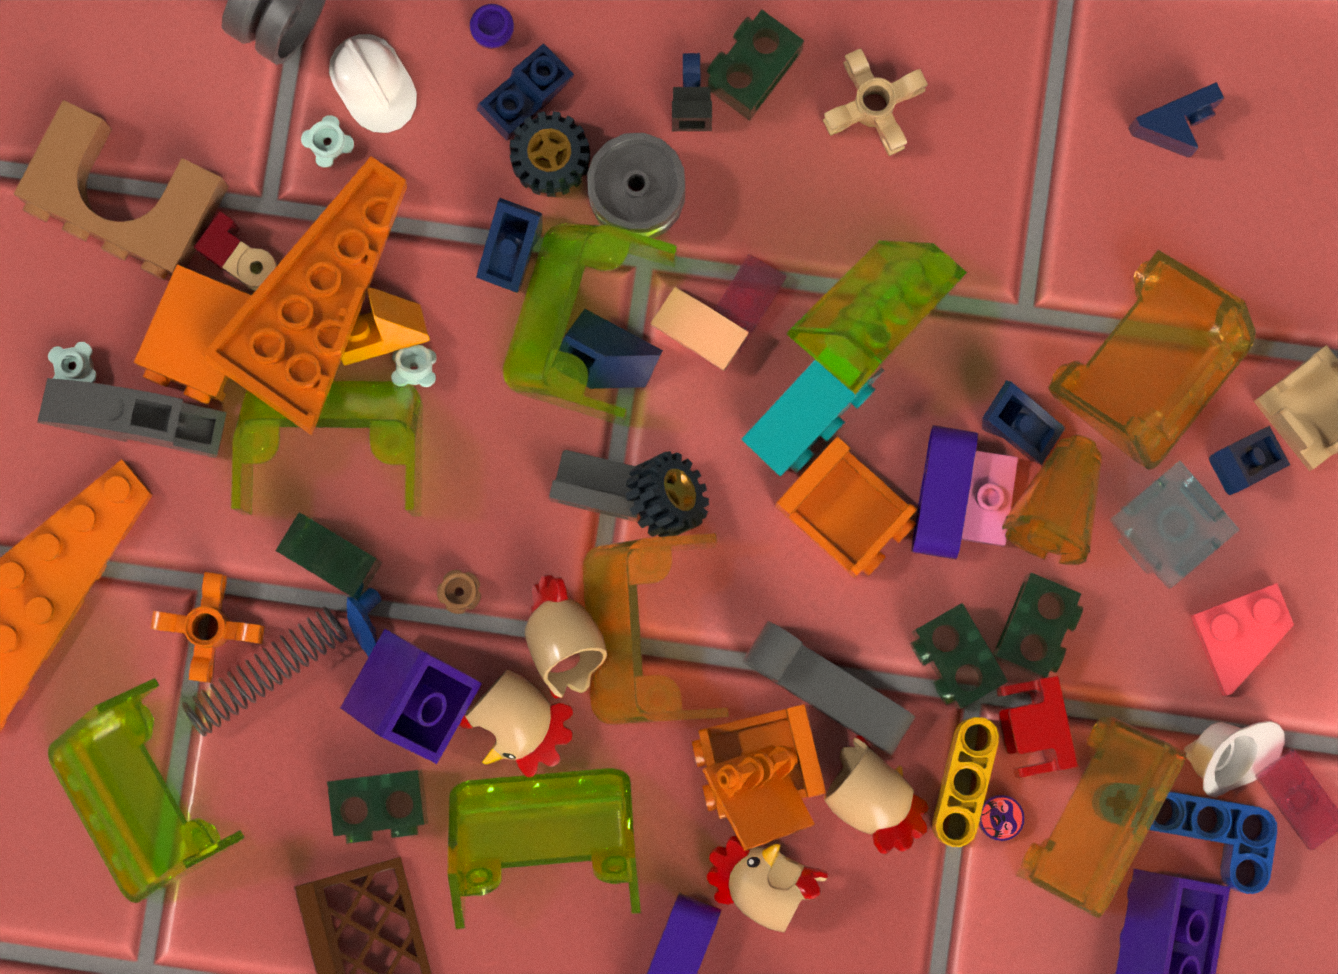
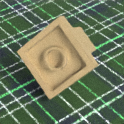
[1253,345,1338,471]

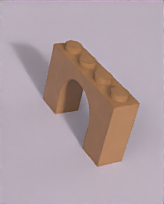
[14,100,229,281]

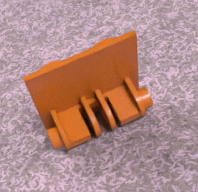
[702,745,815,851]

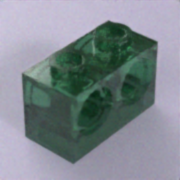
[706,9,804,121]
[275,512,383,599]
[991,572,1083,679]
[910,603,1008,710]
[327,770,429,844]

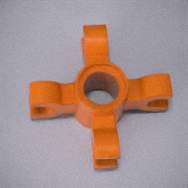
[150,572,265,683]

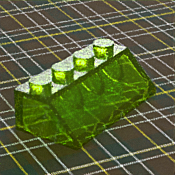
[787,240,967,395]

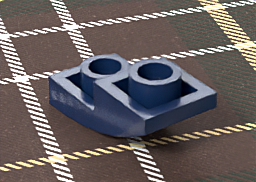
[477,43,574,141]

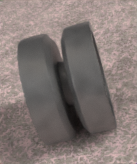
[221,0,326,65]
[587,133,685,241]

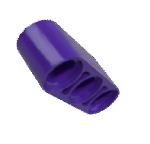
[911,425,978,560]
[647,892,722,974]

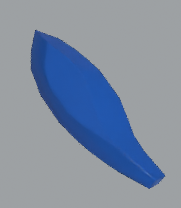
[346,588,382,657]

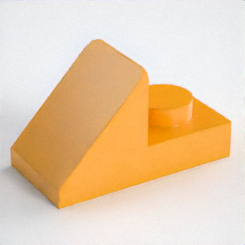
[341,288,430,366]

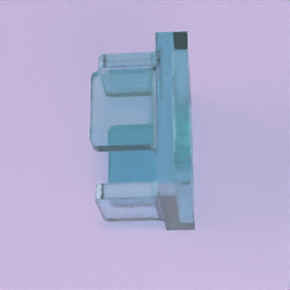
[1109,461,1240,589]

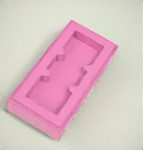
[962,451,1018,547]

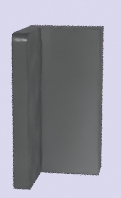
[549,450,639,522]

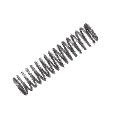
[182,606,347,736]

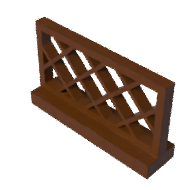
[294,857,431,974]

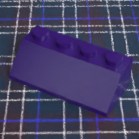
[1115,869,1230,974]

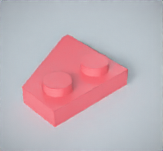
[1191,583,1294,696]

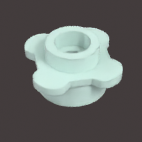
[301,115,354,168]
[48,342,97,383]
[391,344,437,387]

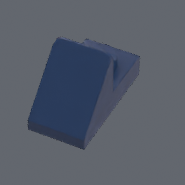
[1128,82,1224,157]
[476,198,543,293]
[982,380,1065,465]
[1209,425,1290,495]

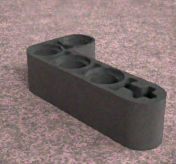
[743,621,915,755]

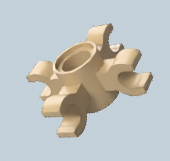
[823,48,928,156]

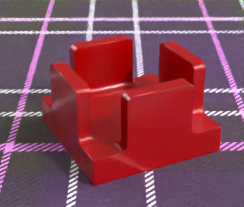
[996,676,1078,778]

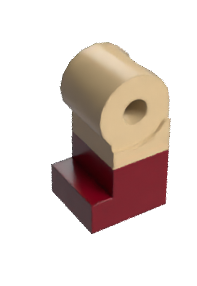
[194,212,278,291]

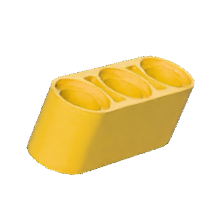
[932,717,999,847]

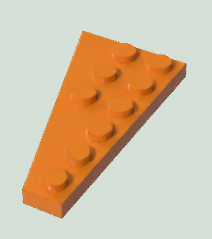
[0,459,153,732]

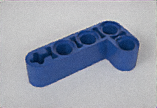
[1093,783,1277,894]

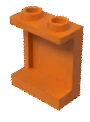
[133,265,252,405]
[775,436,917,578]
[691,704,826,819]

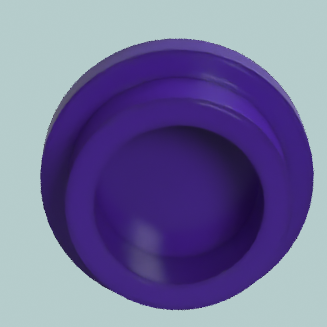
[470,4,514,49]

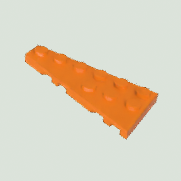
[203,156,407,436]

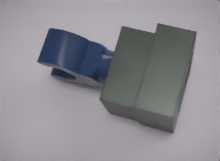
[672,53,712,132]

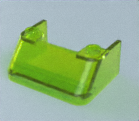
[503,223,677,426]
[231,381,423,516]
[48,678,245,903]
[447,768,641,929]

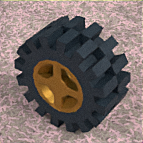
[509,111,590,197]
[626,451,709,540]

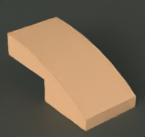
[650,287,749,371]

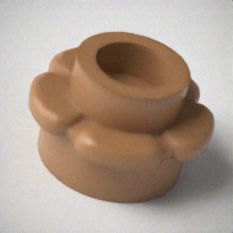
[437,570,481,614]

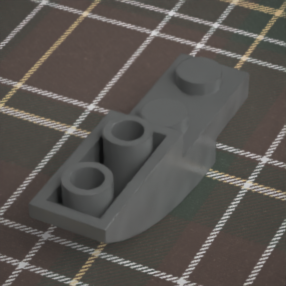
[37,378,227,458]

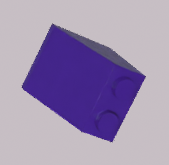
[340,629,482,764]

